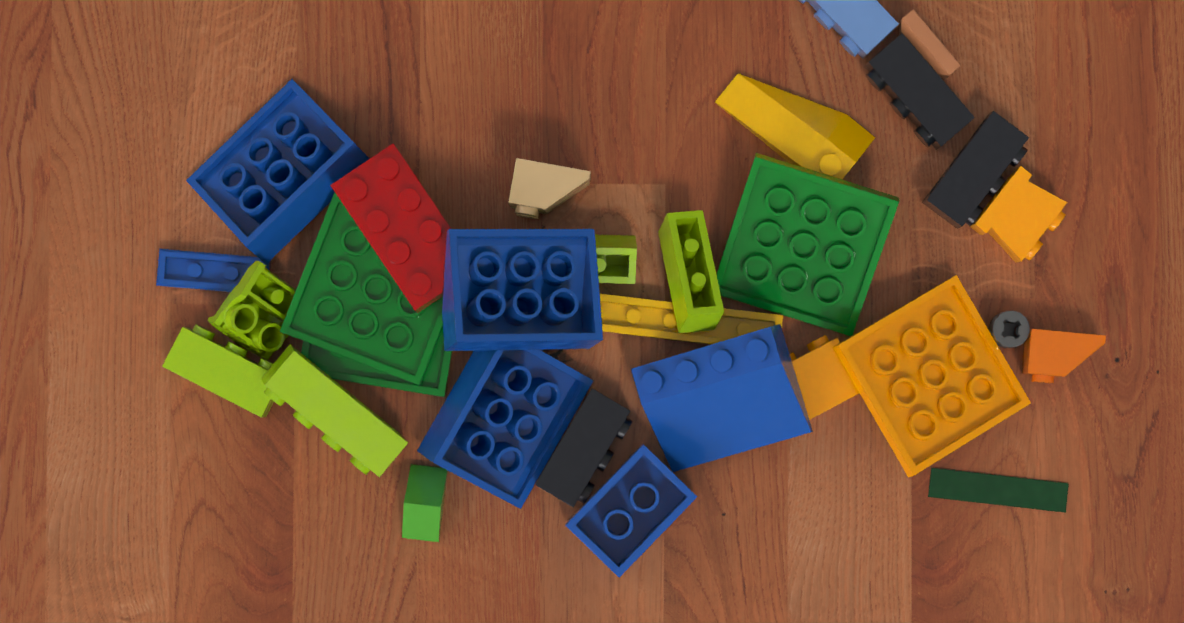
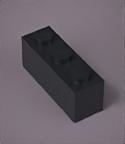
[865,33,975,150]
[922,111,1029,229]
[535,388,633,508]

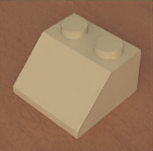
[508,158,591,219]

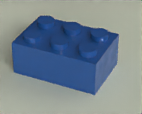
[565,444,697,578]

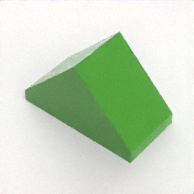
[402,464,448,542]

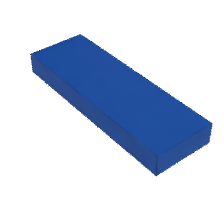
[156,249,271,292]

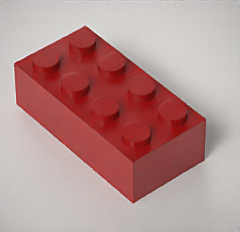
[330,143,451,313]

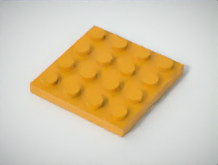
[833,275,1031,477]

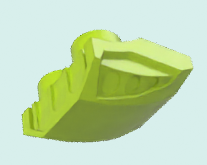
[207,260,296,360]

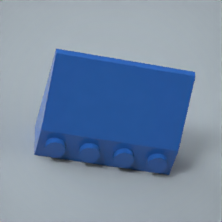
[186,79,370,264]
[442,229,603,351]
[631,324,813,472]
[417,350,594,509]

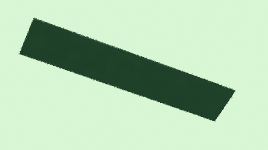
[928,468,1069,513]

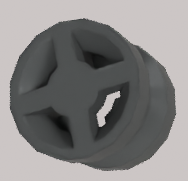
[988,311,1030,348]

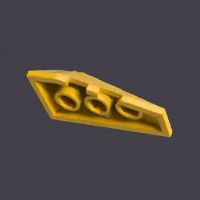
[715,73,875,179]

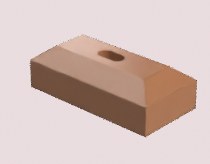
[898,9,961,80]

